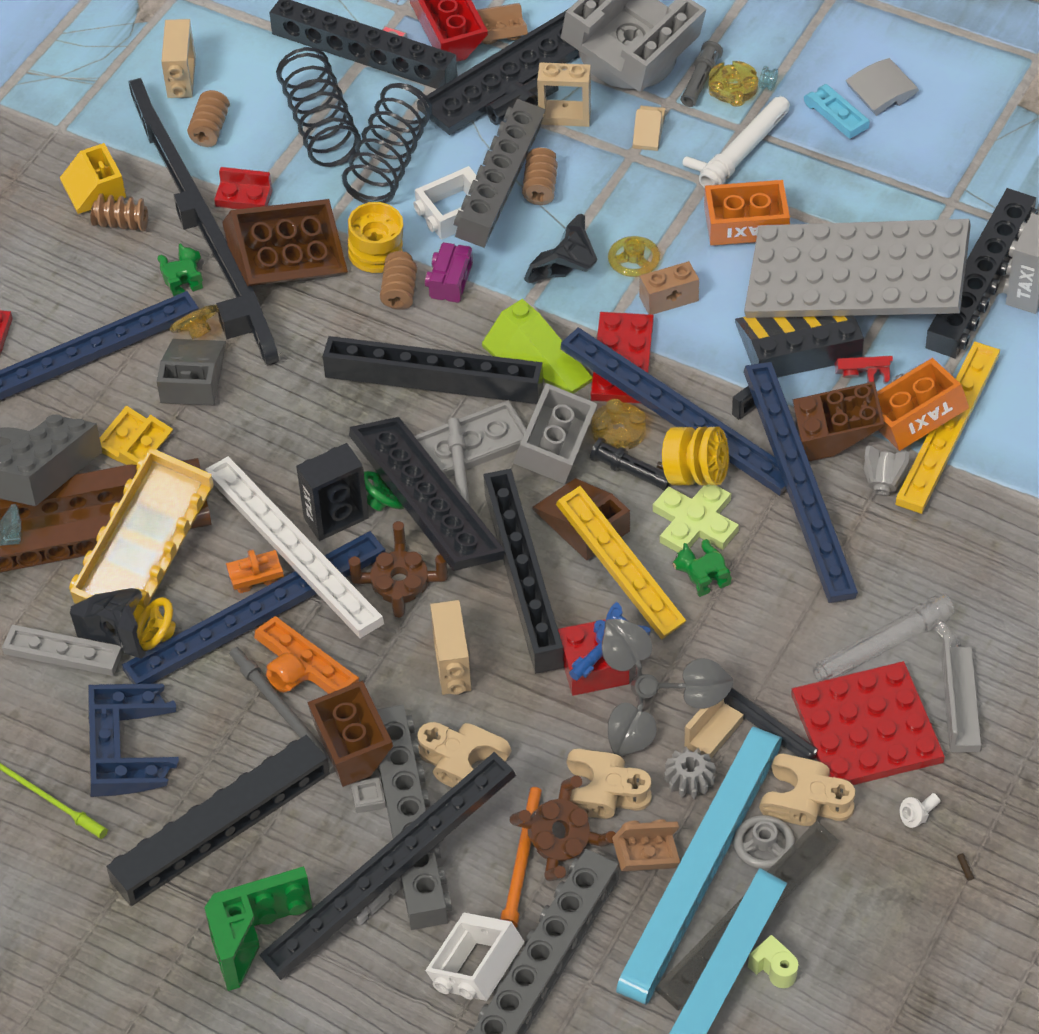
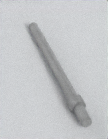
[448,418,470,505]

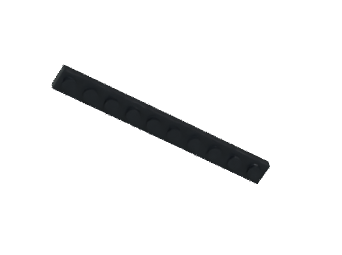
[259,752,516,980]

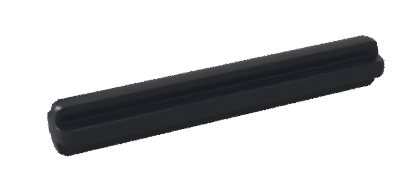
[724,687,818,760]

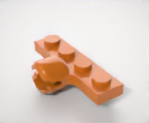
[254,616,359,694]

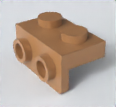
[477,3,528,44]
[612,819,680,871]

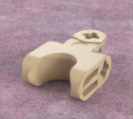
[418,722,511,788]
[566,749,652,819]
[759,754,855,826]

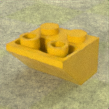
[60,143,126,214]

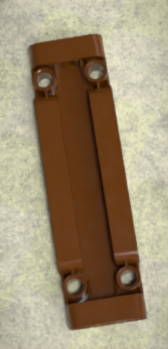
[0,458,212,572]

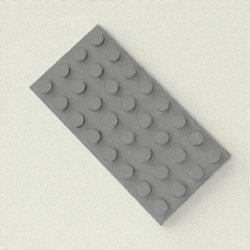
[744,219,971,318]

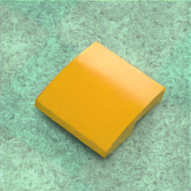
[100,405,173,465]

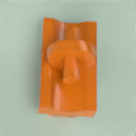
[226,550,284,594]

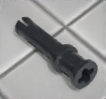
[590,437,671,491]

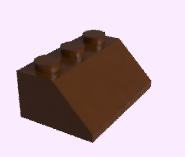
[307,680,393,787]

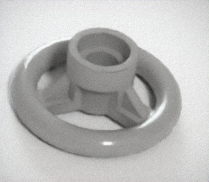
[734,815,795,869]

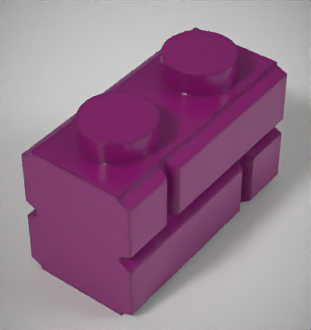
[425,242,473,303]

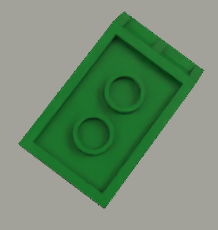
[204,866,313,991]

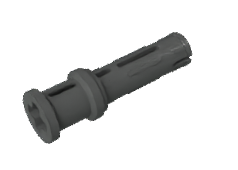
[680,41,723,107]

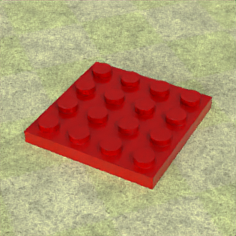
[791,661,945,785]

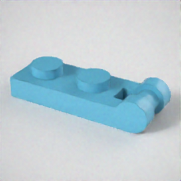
[804,84,870,139]

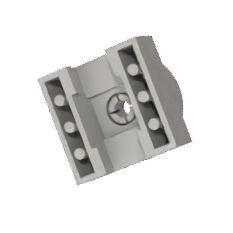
[561,0,706,92]

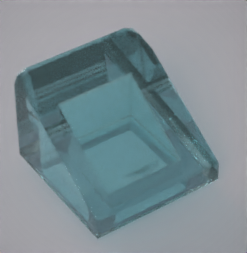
[0,504,21,545]

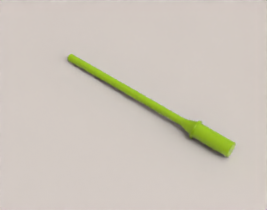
[0,763,108,839]

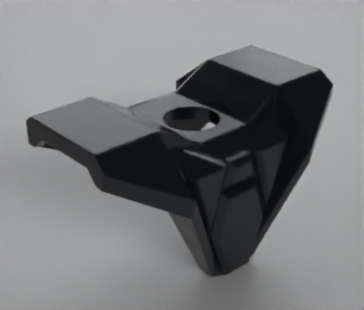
[524,214,597,283]
[70,587,146,659]

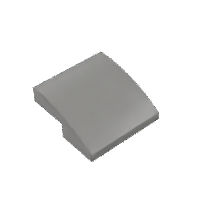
[846,58,919,116]

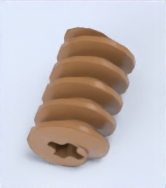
[187,90,230,147]
[522,148,558,205]
[90,193,148,232]
[380,251,417,310]

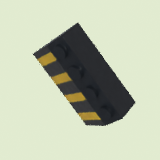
[735,316,864,377]

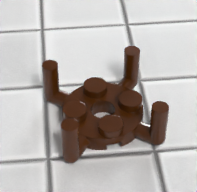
[349,521,448,618]
[509,775,616,881]

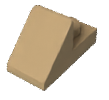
[633,105,665,151]

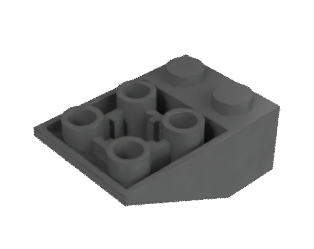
[156,339,226,405]

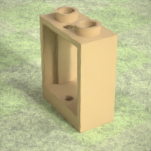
[161,19,196,98]
[537,63,591,127]
[430,600,471,695]

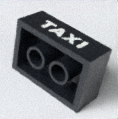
[296,443,369,541]

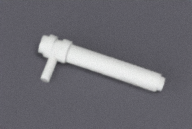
[683,96,790,188]

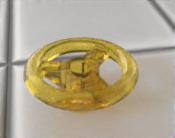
[608,236,660,277]
[170,305,219,339]

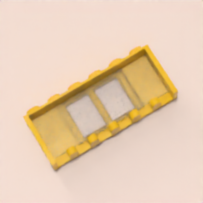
[69,448,214,622]

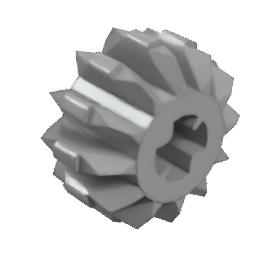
[664,746,716,799]

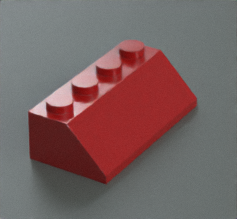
[410,0,488,62]

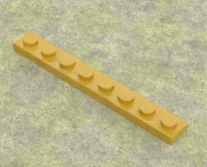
[895,341,1000,514]

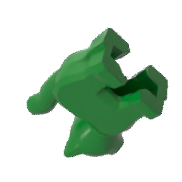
[157,243,203,296]
[673,539,732,597]

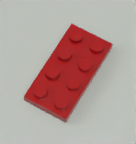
[591,312,654,404]

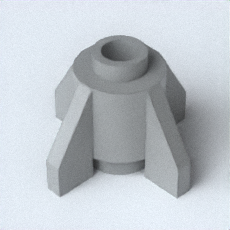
[863,446,910,496]

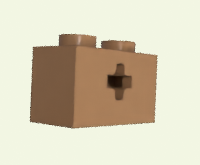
[639,261,699,315]

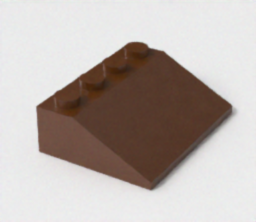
[222,199,348,286]

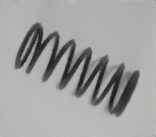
[276,47,361,167]
[341,83,432,204]

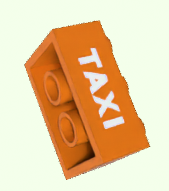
[704,180,790,246]
[877,358,969,451]

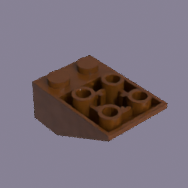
[792,381,885,461]
[532,478,630,561]

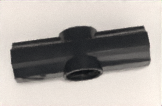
[485,77,559,125]

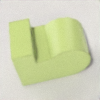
[748,935,799,988]

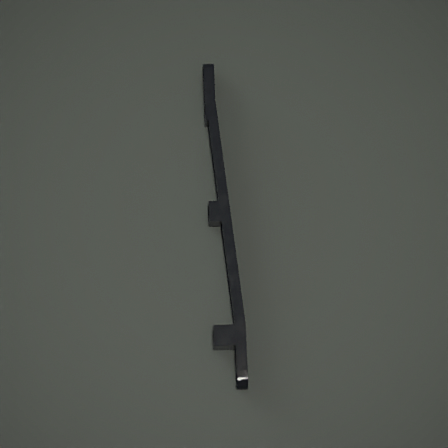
[128,78,279,365]

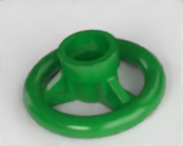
[364,471,404,511]

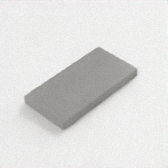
[415,400,526,477]

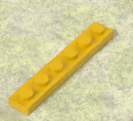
[556,486,686,640]

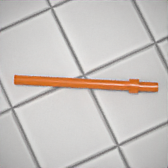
[500,787,542,928]

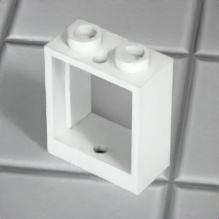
[413,166,478,240]
[425,913,524,1001]

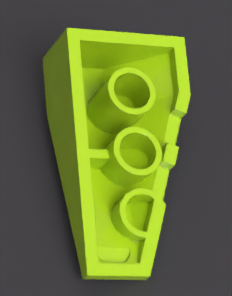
[482,299,593,394]

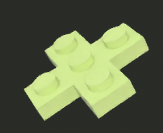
[653,484,739,552]

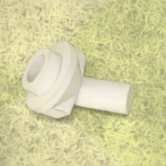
[900,793,941,828]

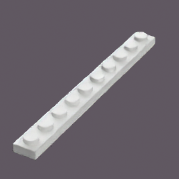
[205,456,384,638]

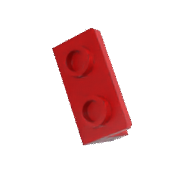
[214,167,272,209]

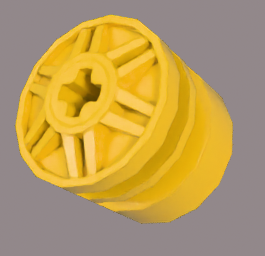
[348,202,403,273]
[662,427,729,485]

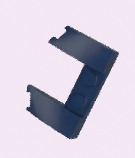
[88,684,179,797]

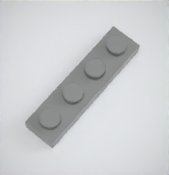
[2,625,123,676]

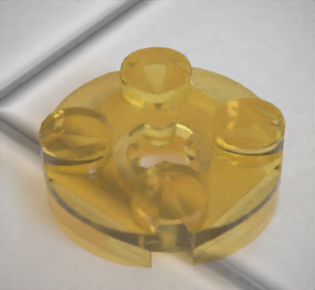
[709,61,759,107]
[591,399,646,449]

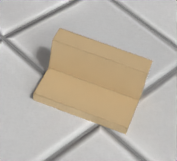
[684,699,744,758]

